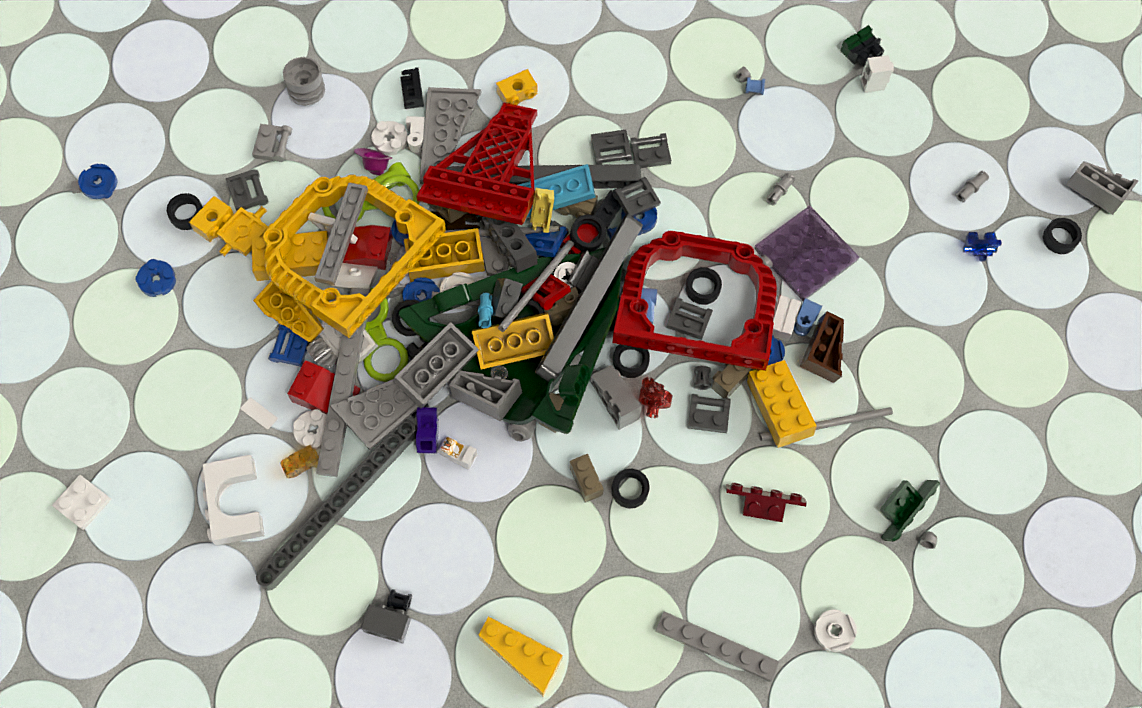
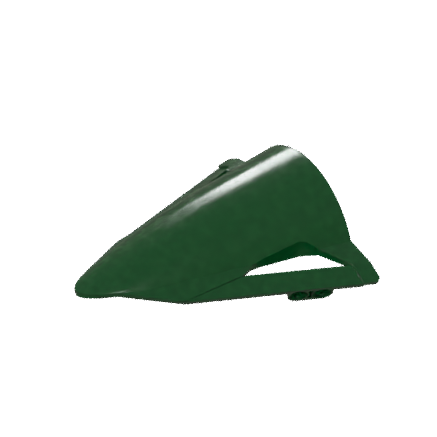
[399,247,624,434]

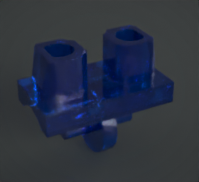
[963,232,1002,262]

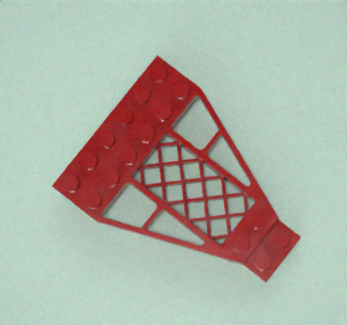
[417,103,538,225]

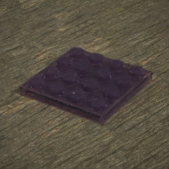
[754,206,860,302]

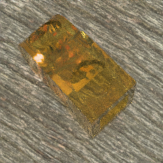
[280,445,319,479]

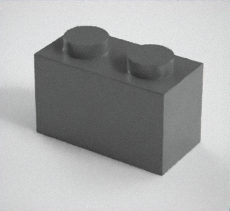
[491,278,523,321]
[361,603,411,643]

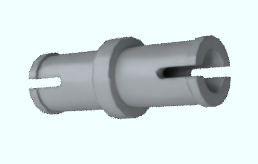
[956,170,989,202]
[766,173,795,206]

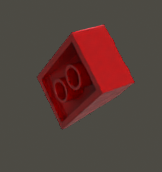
[343,225,393,270]
[287,360,361,415]

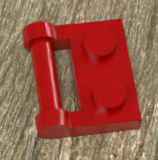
[521,274,571,310]

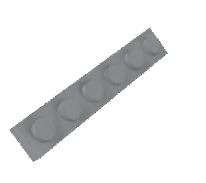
[314,183,368,285]
[655,611,779,682]

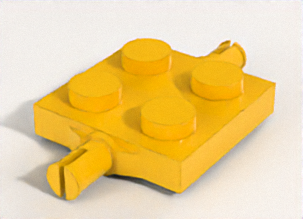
[216,206,268,257]

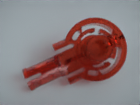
[638,377,673,418]

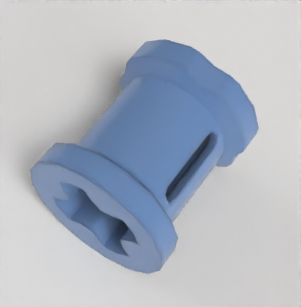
[745,77,765,95]

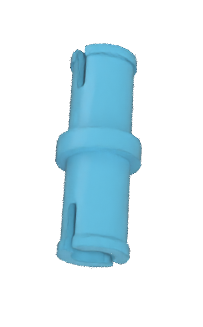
[478,293,493,328]

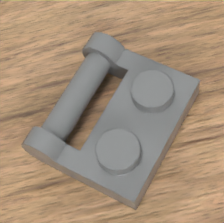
[252,124,292,162]

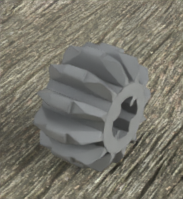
[306,338,338,369]

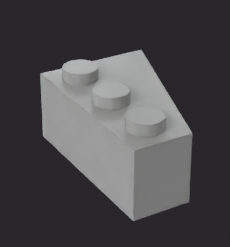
[1066,161,1139,215]
[591,365,642,430]
[449,371,522,422]

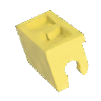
[530,188,554,233]

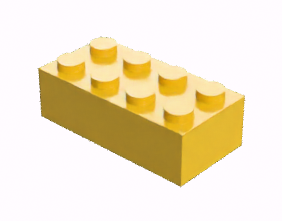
[404,228,485,282]
[252,231,329,281]
[472,312,554,369]
[747,360,817,448]

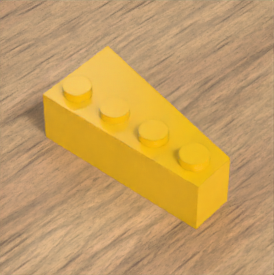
[478,616,563,697]

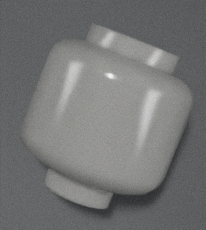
[508,419,536,441]

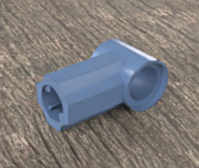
[638,288,657,324]

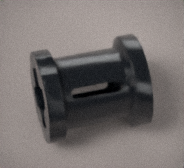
[387,589,412,612]

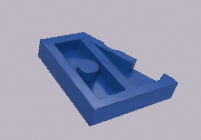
[525,226,567,258]

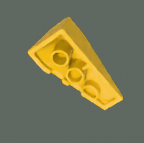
[253,281,324,342]

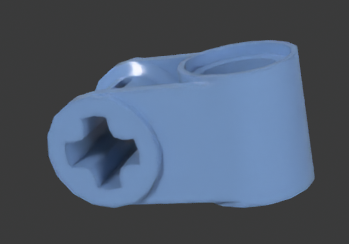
[793,298,822,336]

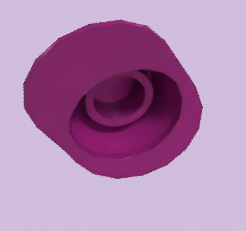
[354,148,393,176]

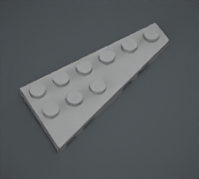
[420,87,481,184]
[330,373,458,450]

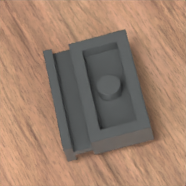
[567,251,598,292]

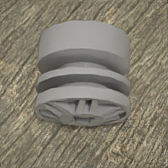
[283,57,325,106]

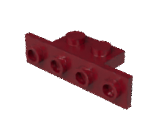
[726,483,807,522]

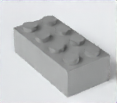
[393,322,479,409]

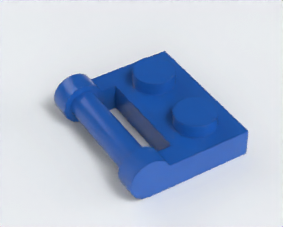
[268,324,310,367]

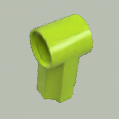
[373,162,411,189]

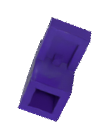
[416,407,439,453]

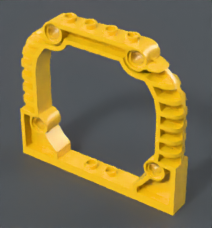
[263,175,446,338]

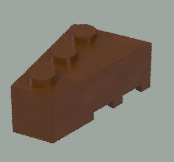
[800,311,844,383]

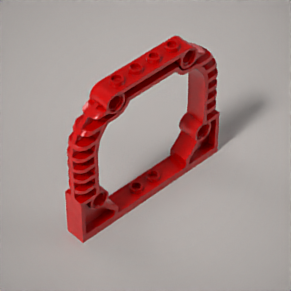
[612,231,777,371]

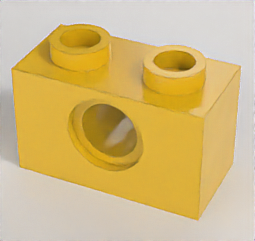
[496,69,538,105]
[189,196,234,242]

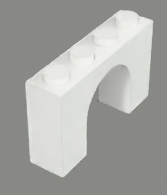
[200,455,265,546]

